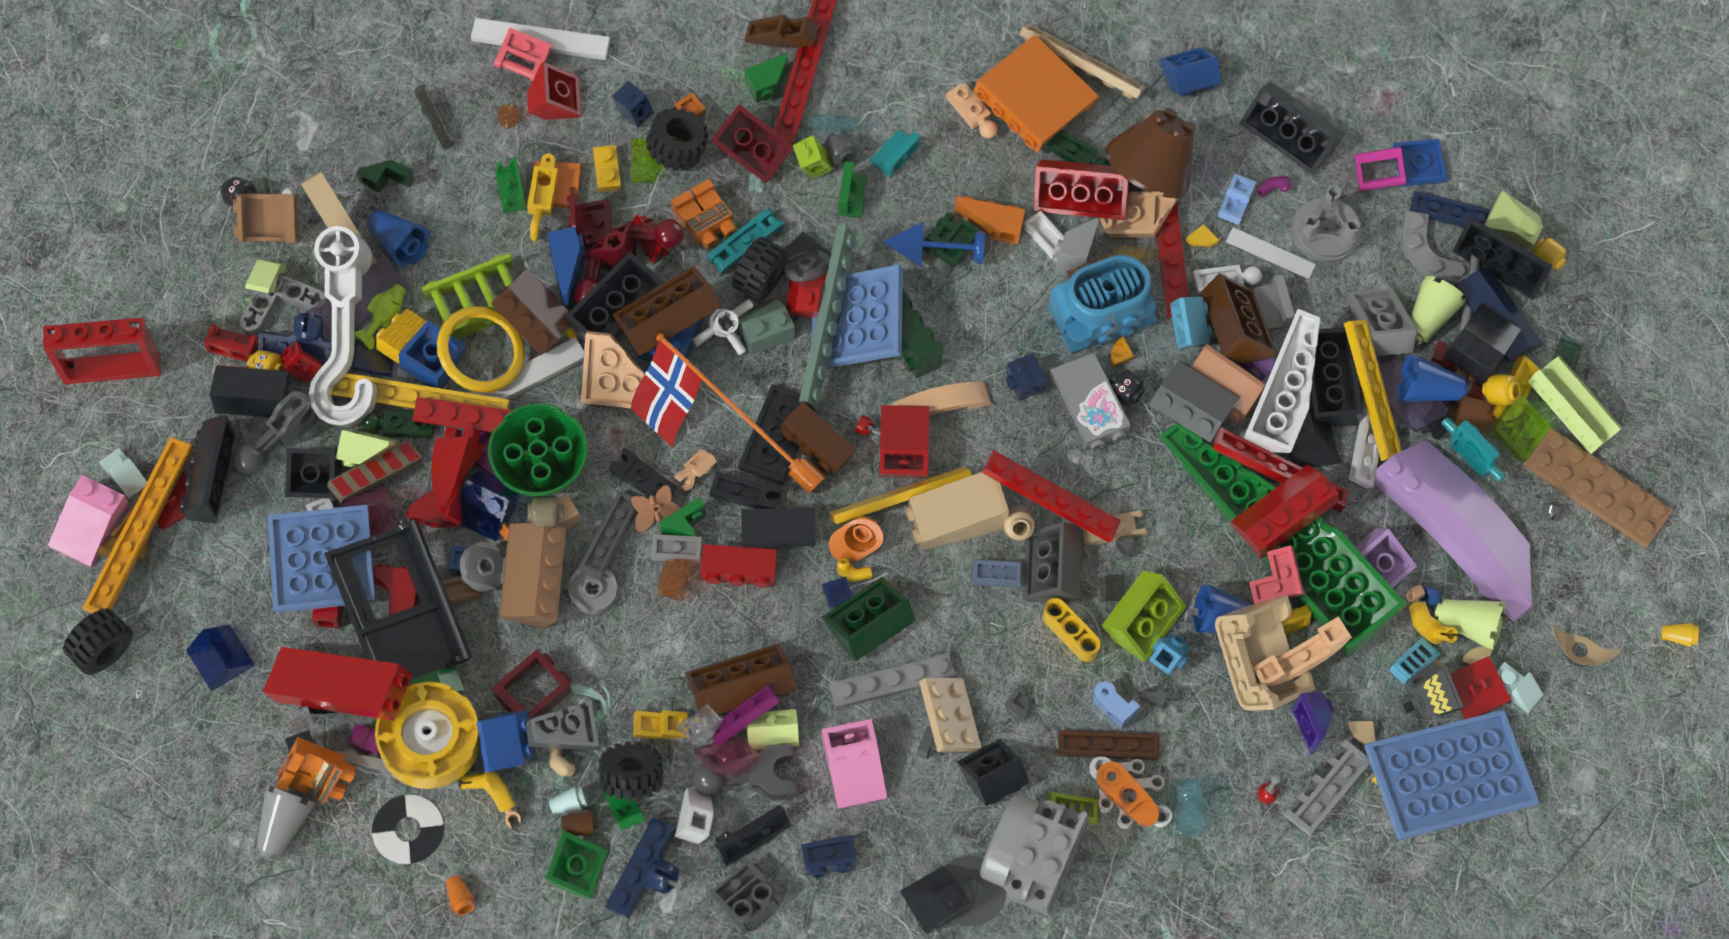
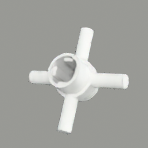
[692,299,754,355]

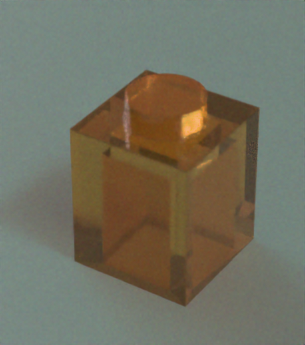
[1454,396,1493,433]
[657,560,691,602]

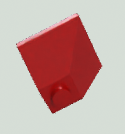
[527,62,581,120]
[786,274,827,318]

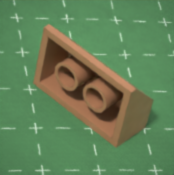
[1192,344,1266,424]

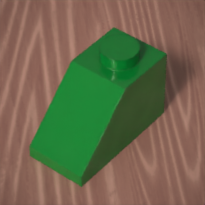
[744,53,788,103]

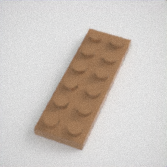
[1524,428,1673,549]

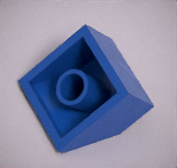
[1159,47,1221,96]
[398,320,467,389]
[476,710,536,772]

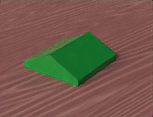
[544,831,608,899]

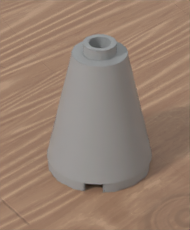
[256,785,315,860]

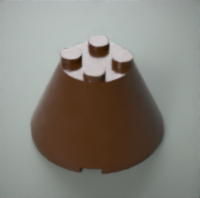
[1105,108,1195,198]

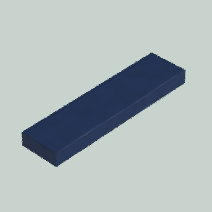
[1409,190,1491,228]

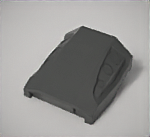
[708,858,783,934]

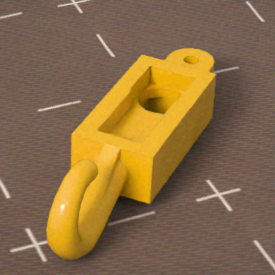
[527,154,559,242]

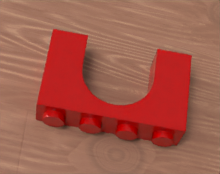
[312,564,419,629]

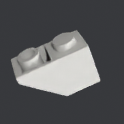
[675,788,714,844]

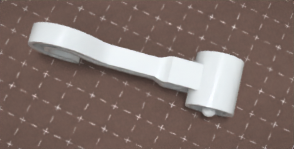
[309,226,377,428]

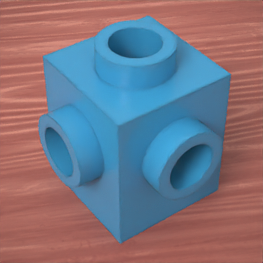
[1149,633,1191,675]

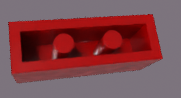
[700,544,777,588]

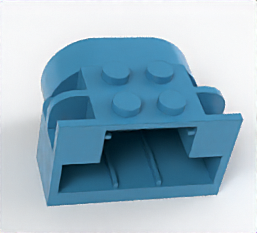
[1048,255,1157,354]

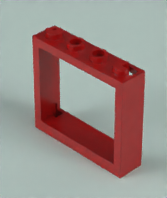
[43,317,161,384]

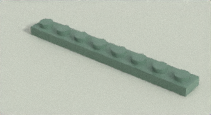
[799,225,856,410]

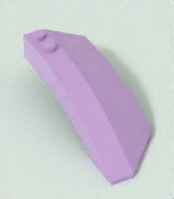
[1374,440,1532,622]

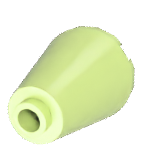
[1410,276,1466,344]
[1435,599,1506,650]

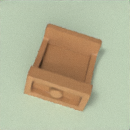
[233,193,299,243]

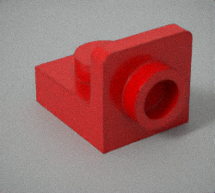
[282,341,322,383]

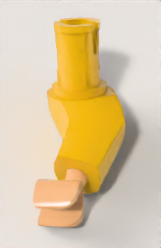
[1406,585,1458,644]
[461,771,521,829]

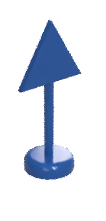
[883,222,985,267]

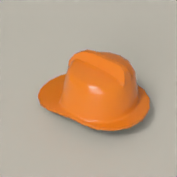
[829,516,884,563]

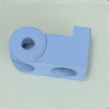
[1093,681,1140,729]

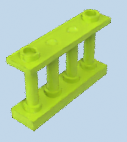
[421,253,513,339]

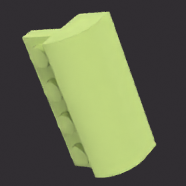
[1528,356,1623,454]

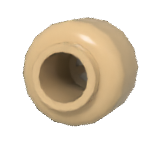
[1003,506,1035,541]

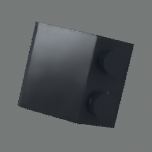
[285,448,342,499]
[957,739,1030,806]

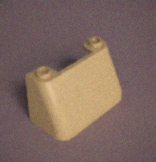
[1215,595,1315,711]

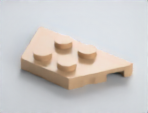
[1099,191,1178,238]

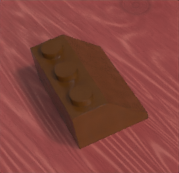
[491,268,571,355]

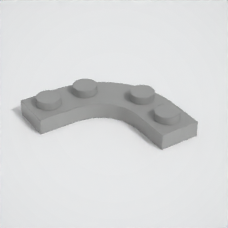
[1401,210,1470,286]

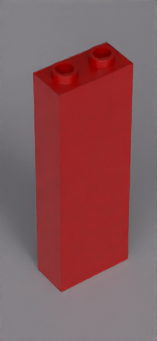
[263,646,412,721]

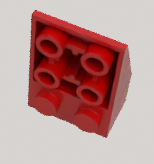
[879,405,929,479]

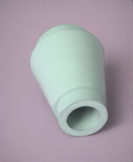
[549,786,589,814]

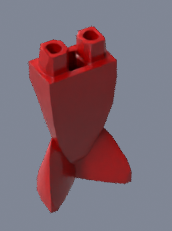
[406,426,484,528]

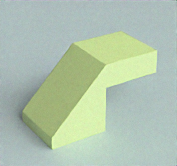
[245,259,287,293]

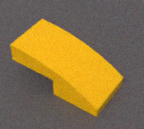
[633,710,687,739]

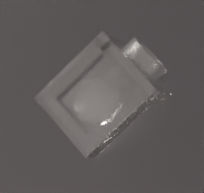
[677,704,722,744]

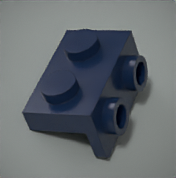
[801,835,857,878]

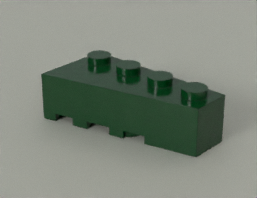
[902,290,944,379]

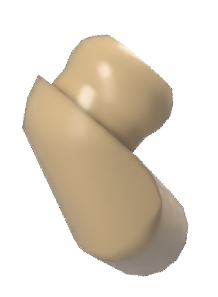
[550,748,575,777]

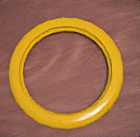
[437,306,526,393]

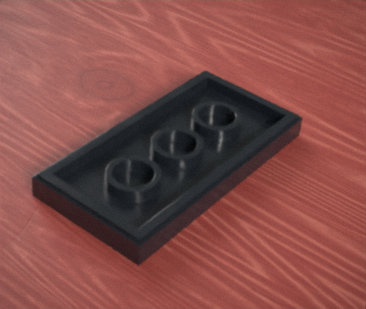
[738,384,800,485]

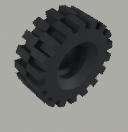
[599,741,663,801]

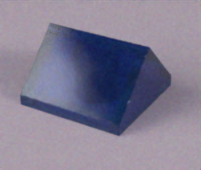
[186,624,255,691]

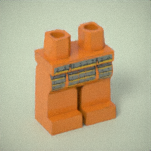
[671,179,737,250]
[276,737,356,803]

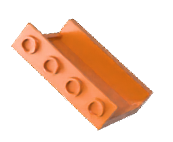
[974,35,1099,153]

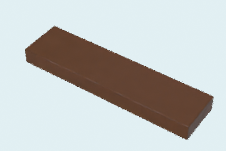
[1058,730,1159,760]

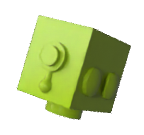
[793,135,833,179]

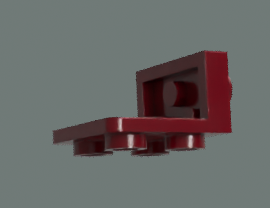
[567,187,612,249]

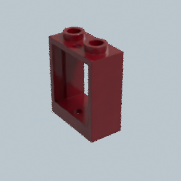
[491,649,572,719]

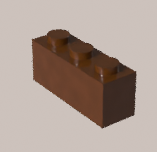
[780,401,856,477]

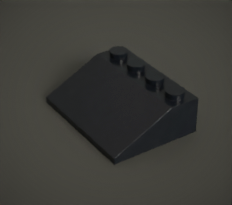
[1453,216,1553,300]

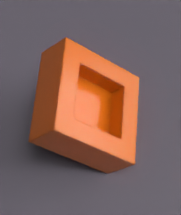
[674,92,706,117]

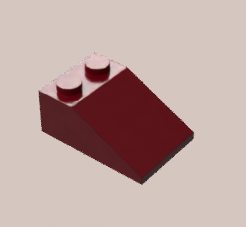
[710,104,793,184]

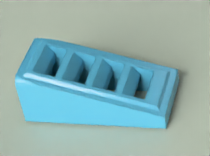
[1389,637,1441,685]

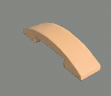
[892,382,990,415]
[1252,617,1352,688]

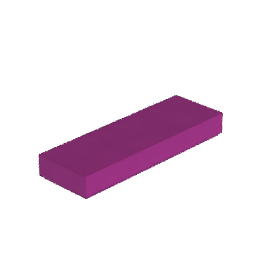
[709,685,780,746]

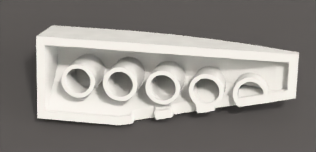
[1244,309,1320,453]

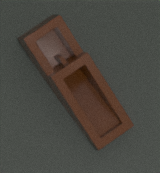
[744,15,818,48]

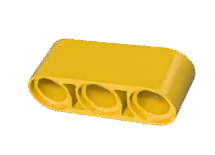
[1042,598,1101,662]

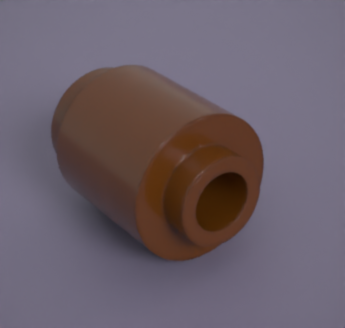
[561,809,599,836]

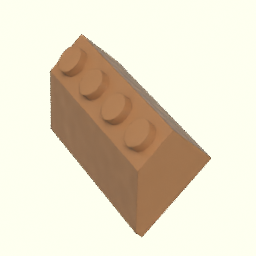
[499,523,567,628]

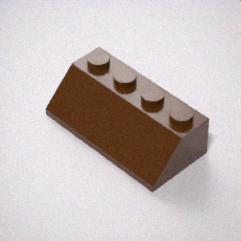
[612,266,722,356]
[1201,273,1277,363]
[685,643,797,719]

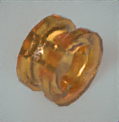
[497,104,519,128]

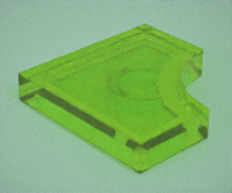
[631,138,678,183]

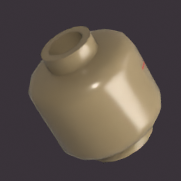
[528,496,564,528]

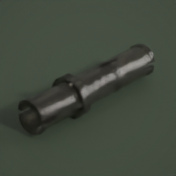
[414,85,455,149]

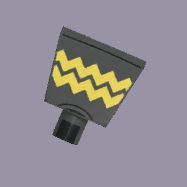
[1398,659,1463,719]

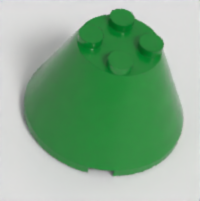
[488,404,588,496]

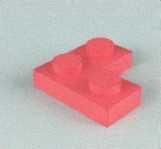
[1249,545,1304,604]

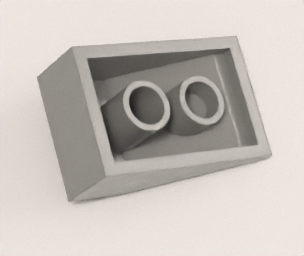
[1348,288,1417,357]

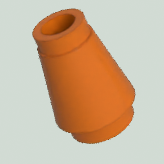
[445,875,475,916]

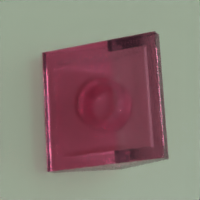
[694,735,760,778]

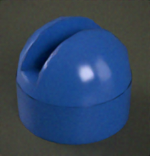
[1421,587,1441,607]

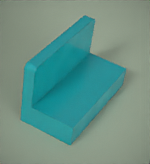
[870,130,921,178]

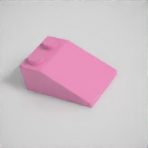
[48,475,130,568]

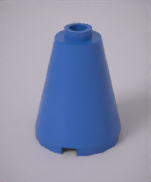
[367,210,431,268]
[1398,354,1468,402]
[1192,584,1253,633]

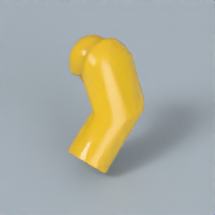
[836,558,872,582]

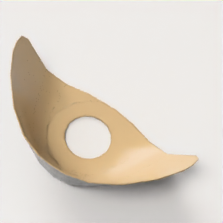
[1554,623,1621,667]

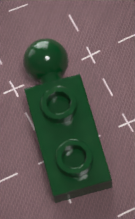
[1047,130,1111,166]
[362,410,433,439]

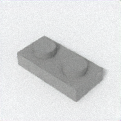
[651,534,702,563]

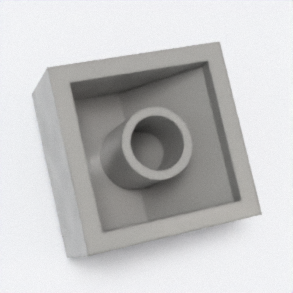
[1053,219,1099,277]

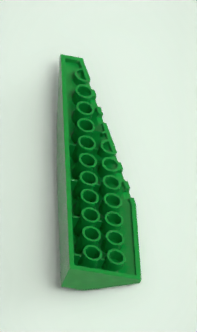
[1159,422,1406,658]

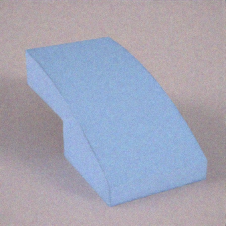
[1217,174,1256,225]

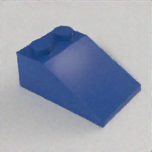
[547,227,586,311]

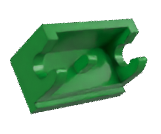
[495,157,526,214]

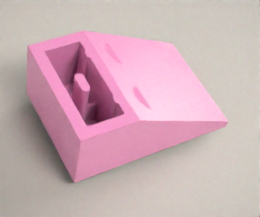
[822,719,887,809]

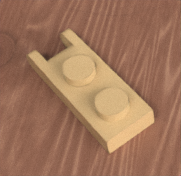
[1079,510,1148,547]

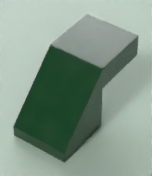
[357,160,414,193]

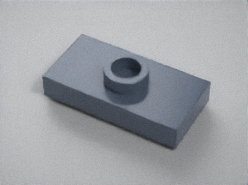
[971,559,1022,588]

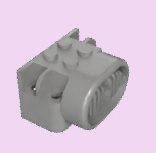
[980,793,1089,916]

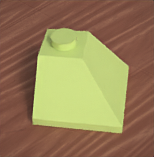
[1484,191,1543,250]
[335,429,400,468]

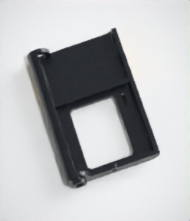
[324,517,473,682]

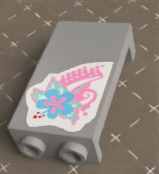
[1049,353,1131,451]

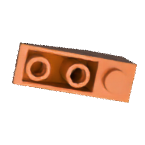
[954,196,1025,244]

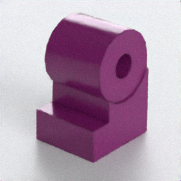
[346,724,380,756]

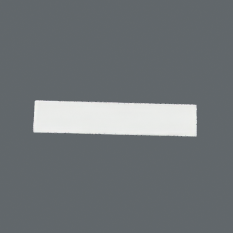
[1226,227,1316,279]

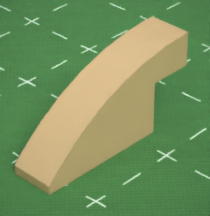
[300,171,377,265]

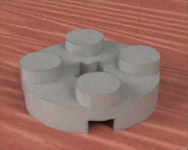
[460,542,506,592]
[568,569,618,616]

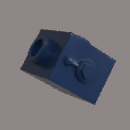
[612,81,654,128]
[1005,353,1047,401]

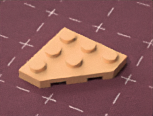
[581,331,645,408]

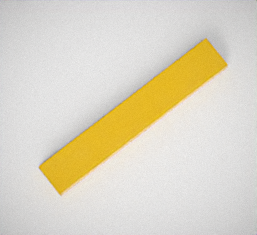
[1344,319,1402,461]
[829,466,972,524]

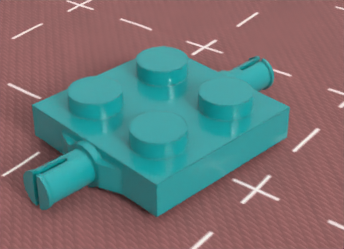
[1441,417,1506,483]

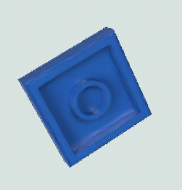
[1393,139,1448,187]

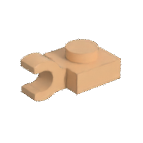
[674,449,717,491]

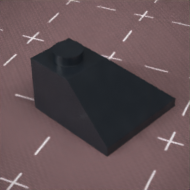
[1289,412,1340,468]
[900,865,971,935]

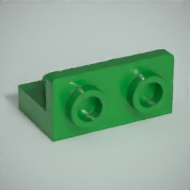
[838,161,867,218]

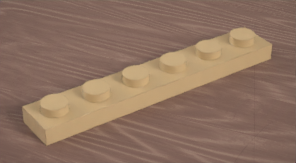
[1019,24,1147,99]

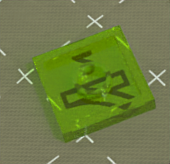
[1490,394,1552,462]

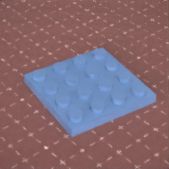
[812,265,903,368]
[267,505,376,613]

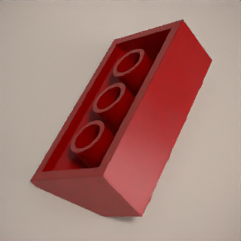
[1033,159,1131,220]
[1230,465,1338,560]

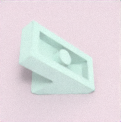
[99,448,147,500]
[1497,662,1543,714]

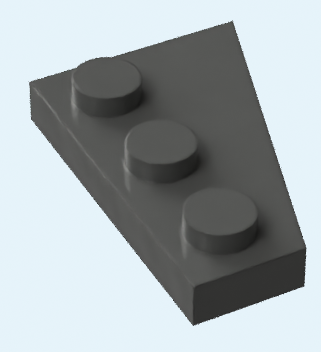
[525,700,599,750]

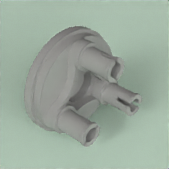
[1291,186,1361,263]

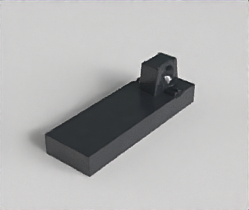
[715,804,791,866]

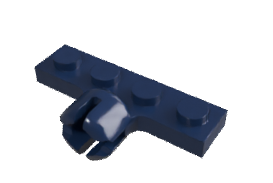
[258,313,356,369]
[605,817,679,919]

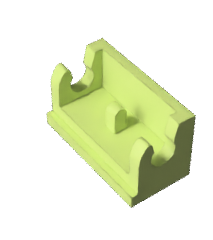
[747,709,799,751]

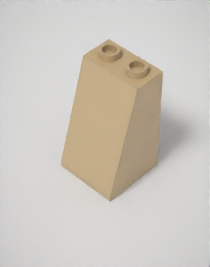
[905,472,1009,551]

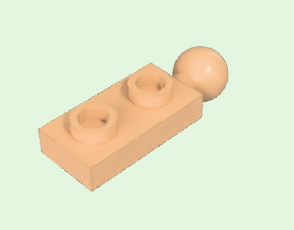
[946,82,998,139]

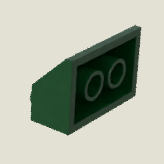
[822,577,916,661]

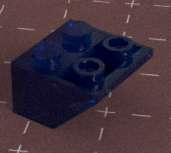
[461,470,520,541]

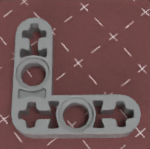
[240,274,328,336]

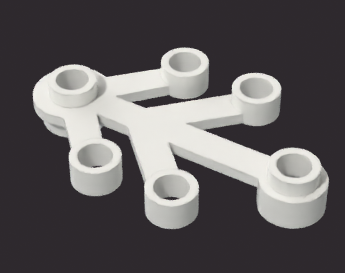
[1089,756,1172,829]

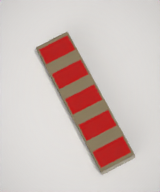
[327,440,423,504]

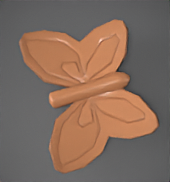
[631,485,681,533]

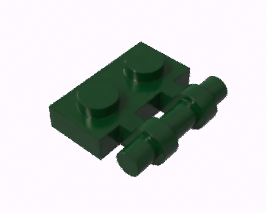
[922,212,980,268]

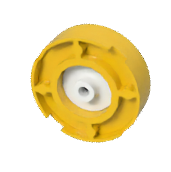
[375,682,480,789]

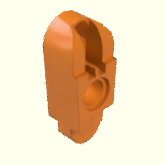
[1096,761,1159,827]

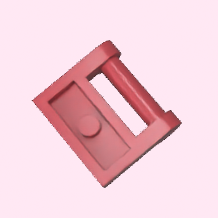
[494,28,553,82]

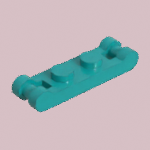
[706,208,785,275]

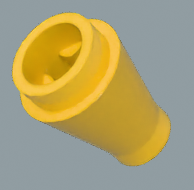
[1661,623,1699,647]

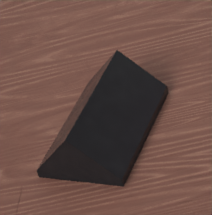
[209,365,289,417]
[741,508,816,548]

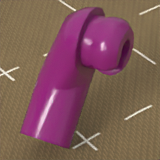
[1256,176,1292,197]

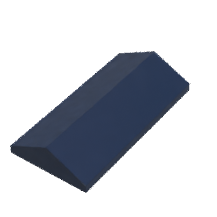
[1454,268,1543,362]

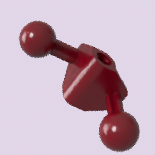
[573,219,684,303]

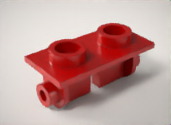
[633,214,670,264]

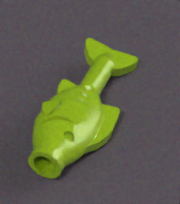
[354,284,406,350]

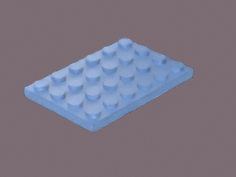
[1364,710,1539,841]

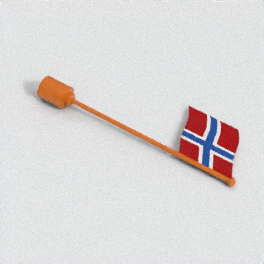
[631,333,826,494]

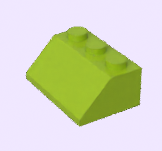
[1101,570,1187,662]

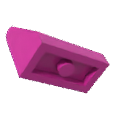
[1354,147,1406,191]

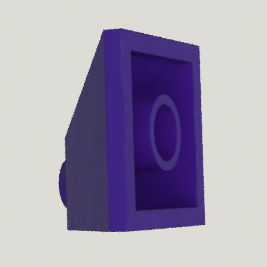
[1291,693,1334,754]

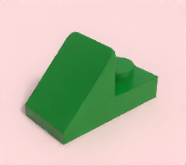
[659,497,705,536]

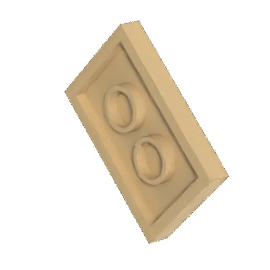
[919,678,982,752]

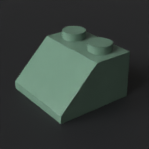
[738,298,795,356]

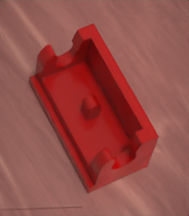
[203,324,259,362]

